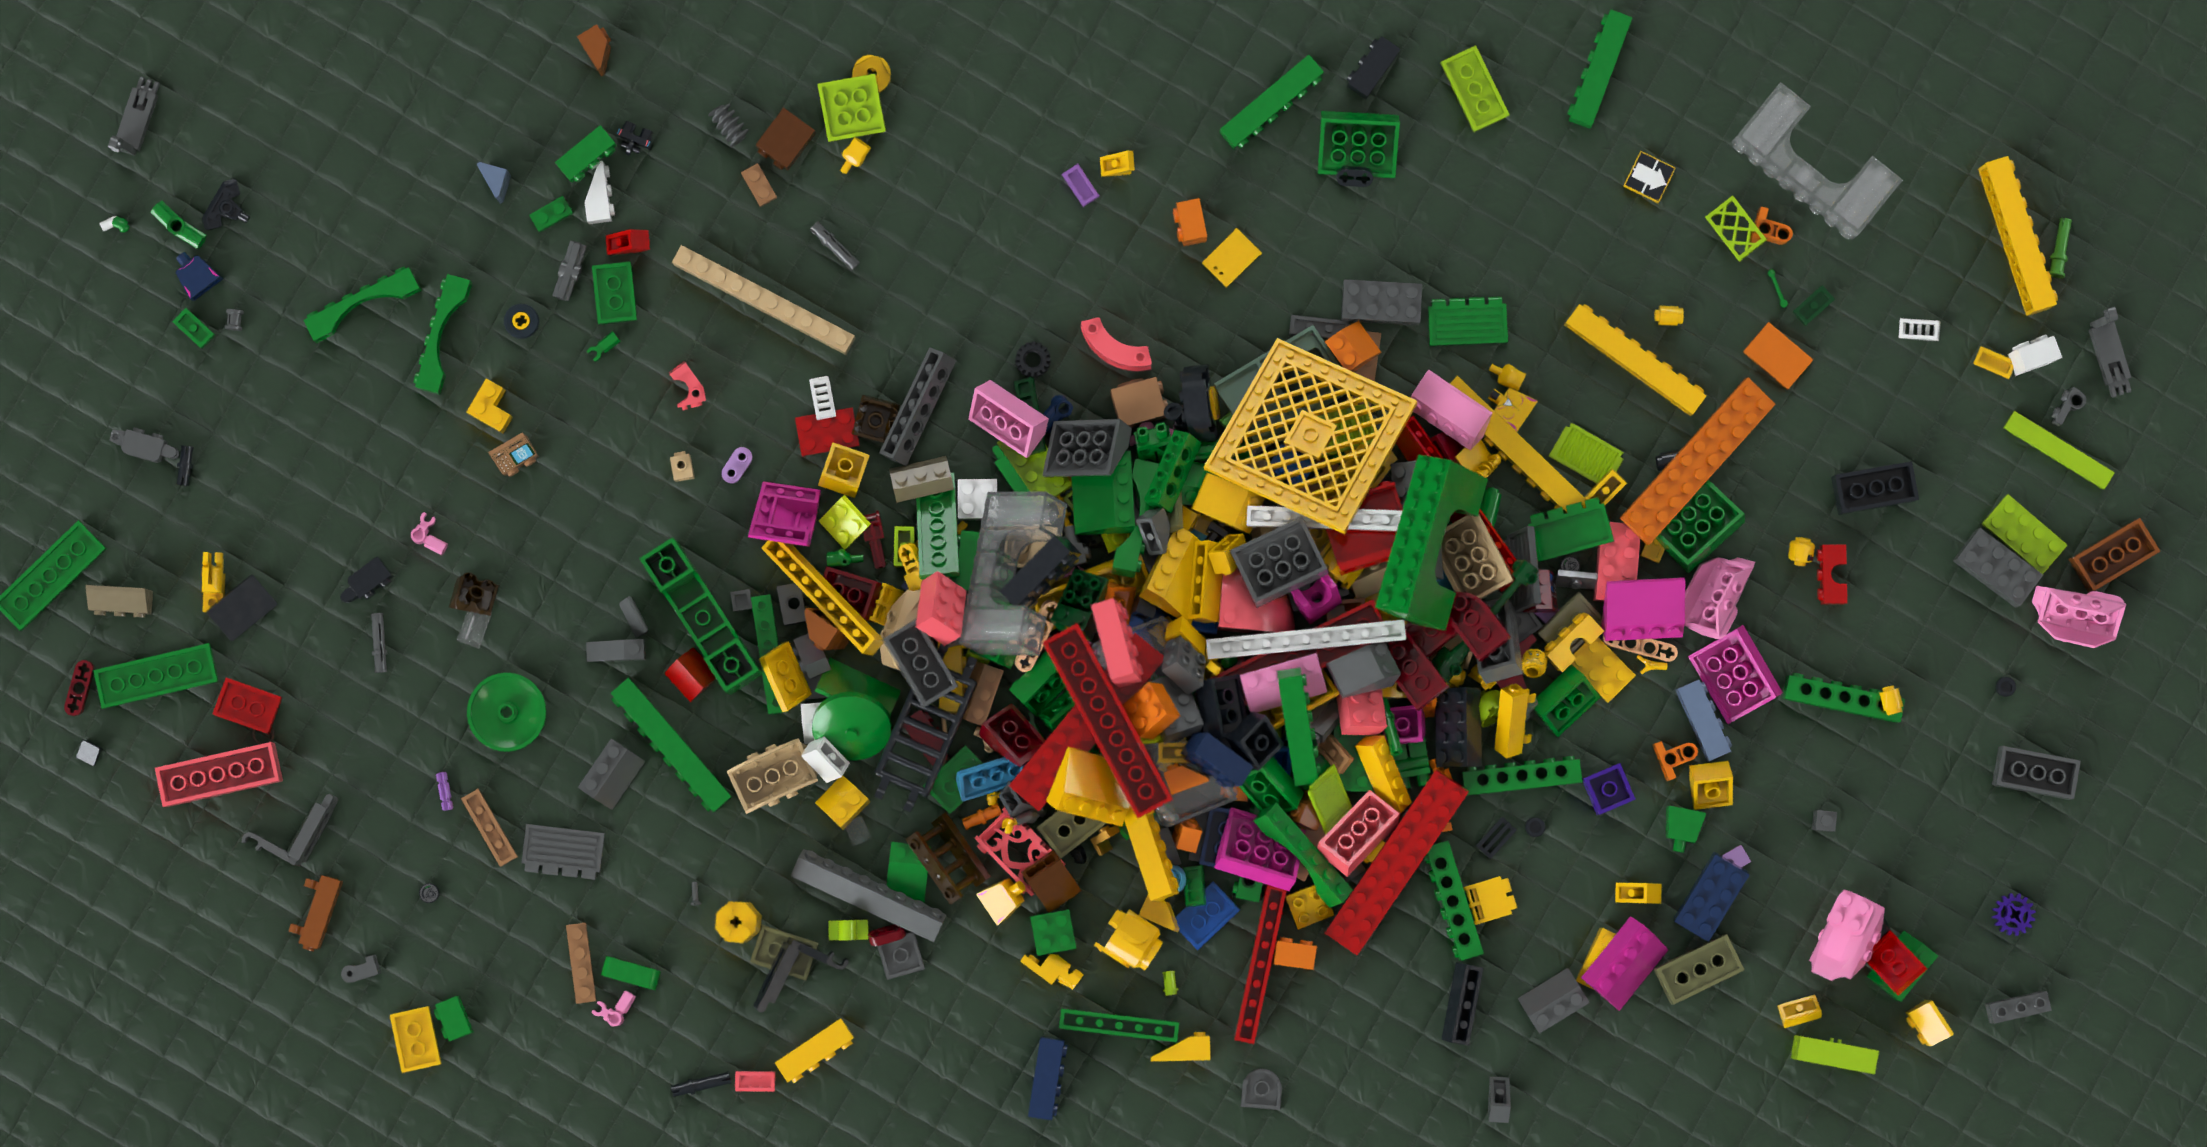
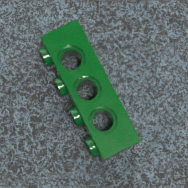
[1144,430,1202,513]

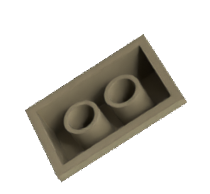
[889,456,954,502]
[86,585,153,618]

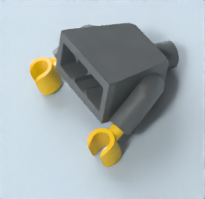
[986,781,1047,834]

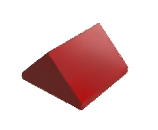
[664,647,716,702]

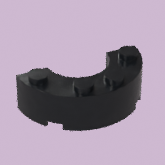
[1179,364,1219,443]

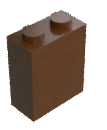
[756,107,816,171]
[1021,850,1082,913]

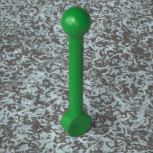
[1768,269,1788,308]

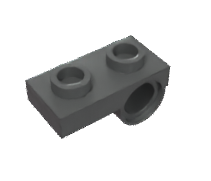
[2051,387,2086,426]

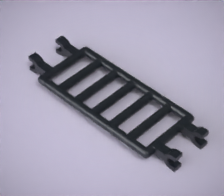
[874,644,977,812]

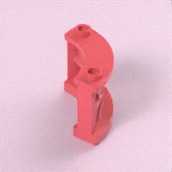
[1080,317,1152,372]
[975,807,1066,897]

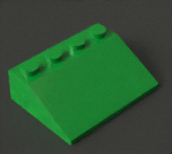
[1318,111,1400,178]
[1071,451,1135,535]
[1656,480,1745,573]

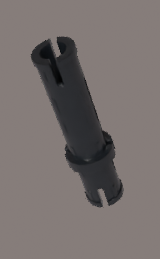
[671,1071,732,1098]

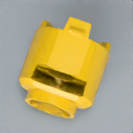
[1094,909,1163,971]

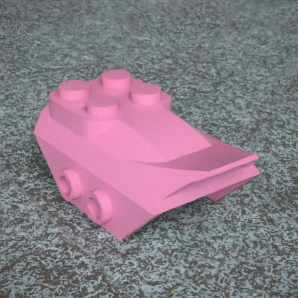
[1684,557,1755,639]
[2032,586,2126,648]
[1809,889,1885,981]

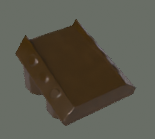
[852,395,900,443]
[448,572,499,616]

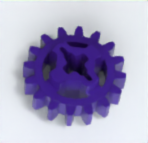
[1991,893,2036,936]

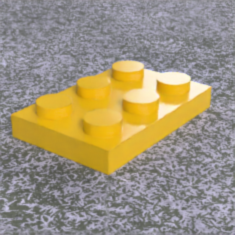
[1570,637,1636,703]
[759,641,812,712]
[390,1006,442,1073]

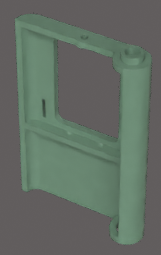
[1214,325,1346,443]

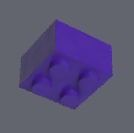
[1582,763,1636,815]

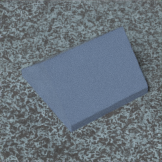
[477,162,511,204]

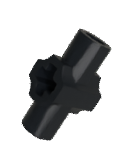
[1204,520,1232,543]

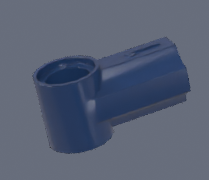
[1043,395,1073,434]

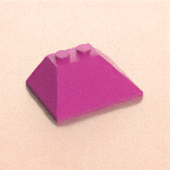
[748,481,821,547]

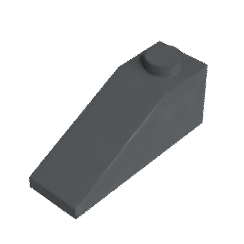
[586,639,646,662]

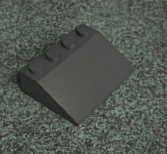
[1042,419,1132,477]
[1230,517,1328,608]

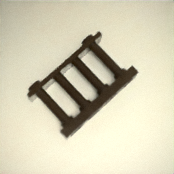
[906,812,991,905]

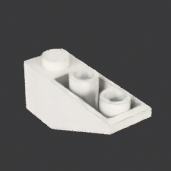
[585,161,615,224]

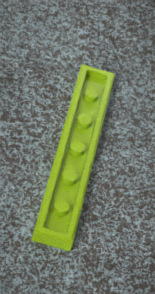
[2003,411,2115,490]

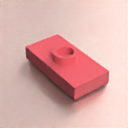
[735,1071,775,1092]

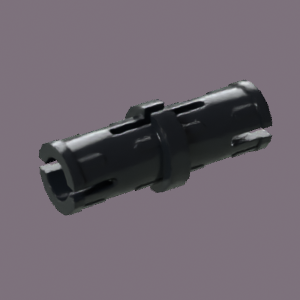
[176,445,194,486]

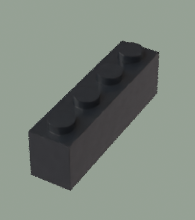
[1441,962,1484,1046]

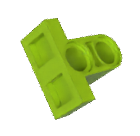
[828,920,869,941]

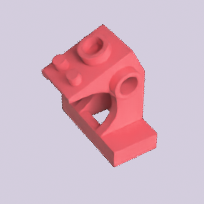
[668,361,706,410]

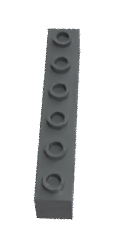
[879,347,956,466]

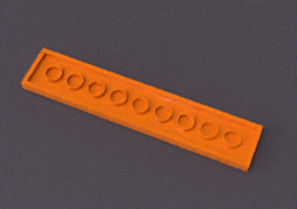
[1620,377,1775,545]

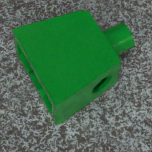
[1666,806,1706,853]

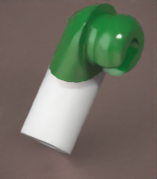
[100,216,130,233]

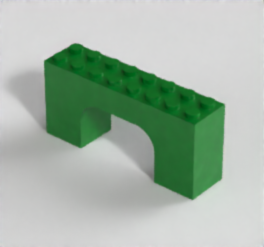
[1375,454,1488,631]
[639,537,762,695]

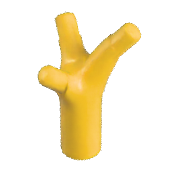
[1637,655,1667,674]

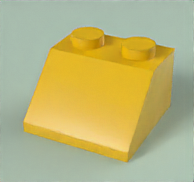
[818,443,870,498]
[1689,761,1733,810]
[815,776,870,830]
[1905,1000,1954,1046]

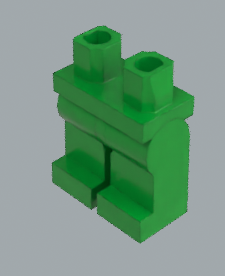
[1134,422,1171,464]
[1388,737,1431,789]

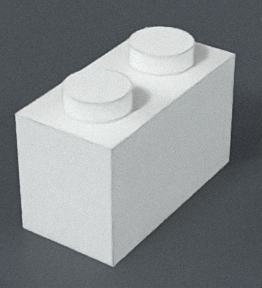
[801,737,850,783]

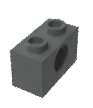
[777,583,809,626]

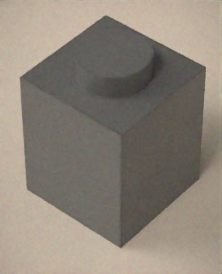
[1812,810,1837,832]

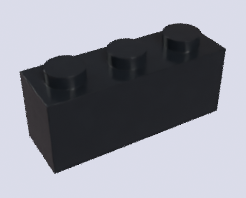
[1347,36,1400,99]

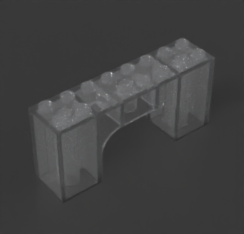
[1731,82,1903,240]
[959,491,1067,656]

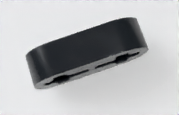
[1336,166,1373,187]

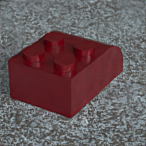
[823,566,883,623]
[903,710,948,768]

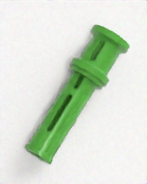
[2049,218,2072,278]

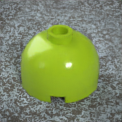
[1479,690,1500,728]

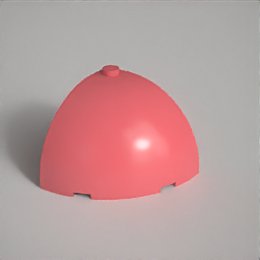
[1217,567,1295,634]

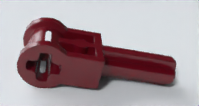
[863,510,886,569]

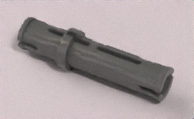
[810,221,860,271]
[371,613,388,673]

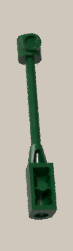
[1431,559,1539,691]

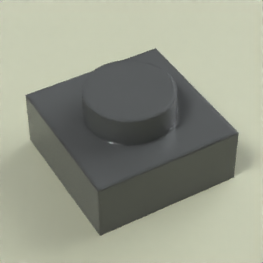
[730,589,752,612]

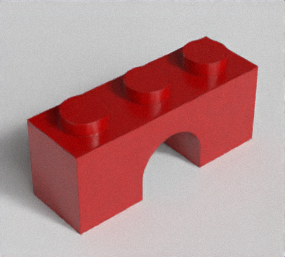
[1816,544,1848,605]

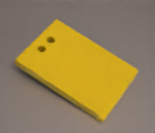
[1202,228,1262,288]

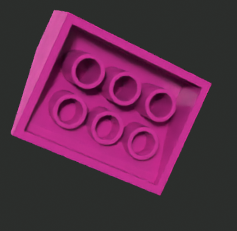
[1601,578,1685,641]
[1688,625,1783,724]
[1214,807,1306,891]
[1581,916,1668,1011]

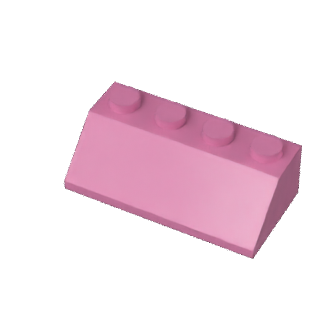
[1411,370,1492,450]
[968,380,1049,458]
[1240,653,1327,713]

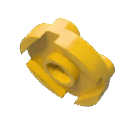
[852,55,891,93]

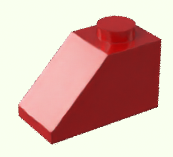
[605,229,650,255]

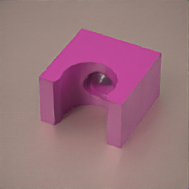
[1291,575,1342,624]

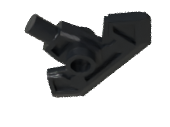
[202,179,250,231]

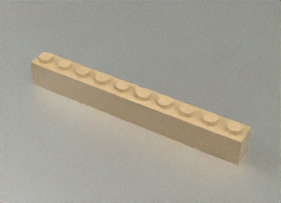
[672,245,855,355]

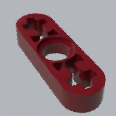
[64,660,95,716]

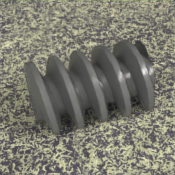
[708,104,749,147]

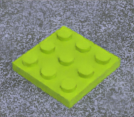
[817,73,886,142]

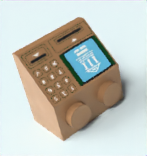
[488,432,539,477]

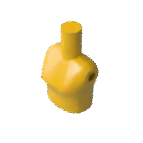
[840,137,871,174]
[1489,364,1526,391]

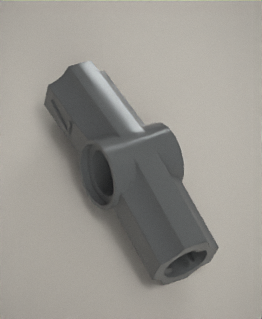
[552,240,587,302]

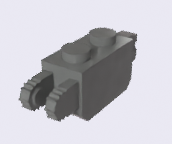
[109,427,180,463]

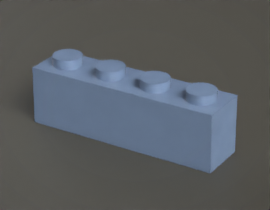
[1675,680,1732,762]

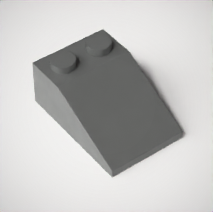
[1326,642,1401,698]

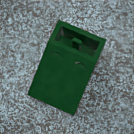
[1050,569,1109,640]

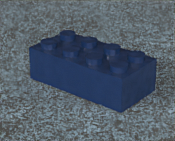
[1673,852,1750,942]
[1028,1037,1067,1120]

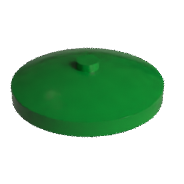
[467,673,547,752]
[812,692,891,761]

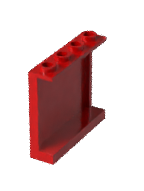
[1326,481,1403,575]

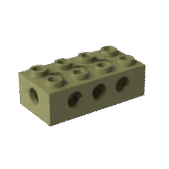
[1037,810,1106,859]
[1653,934,1744,1005]

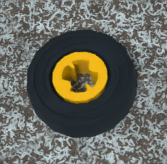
[504,304,539,339]

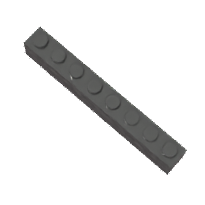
[791,849,946,942]

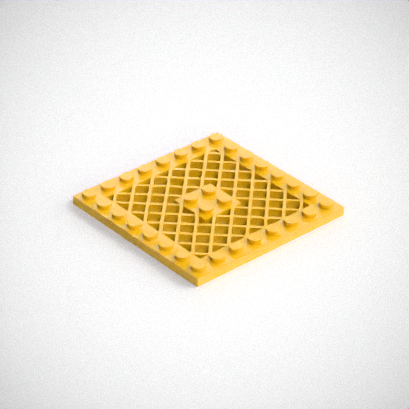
[1204,338,1417,534]

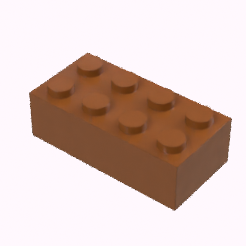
[2068,518,2160,593]

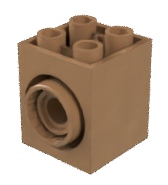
[1110,377,1168,428]

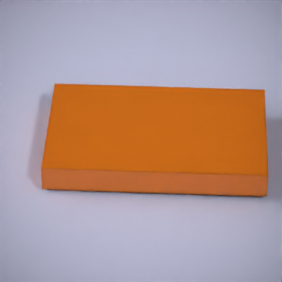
[1743,322,1813,390]

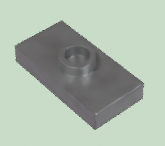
[1556,570,1597,590]

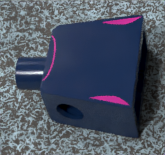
[176,252,223,302]

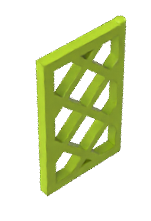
[1705,196,1767,262]

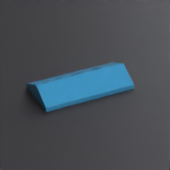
[956,757,1027,802]

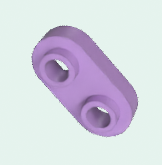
[722,447,752,484]

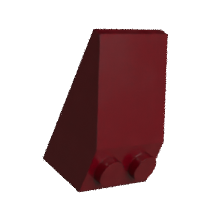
[979,703,1046,767]

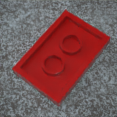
[795,407,860,457]
[212,678,283,734]
[1866,930,1927,996]

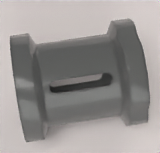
[225,309,244,331]

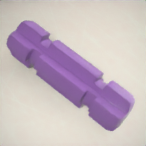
[436,772,453,811]

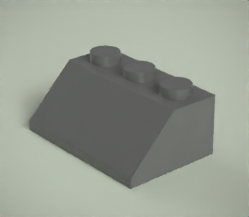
[578,739,646,810]
[1517,968,1590,1034]

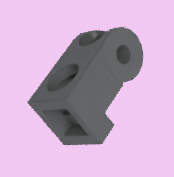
[341,955,382,982]

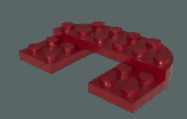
[1388,591,1511,711]

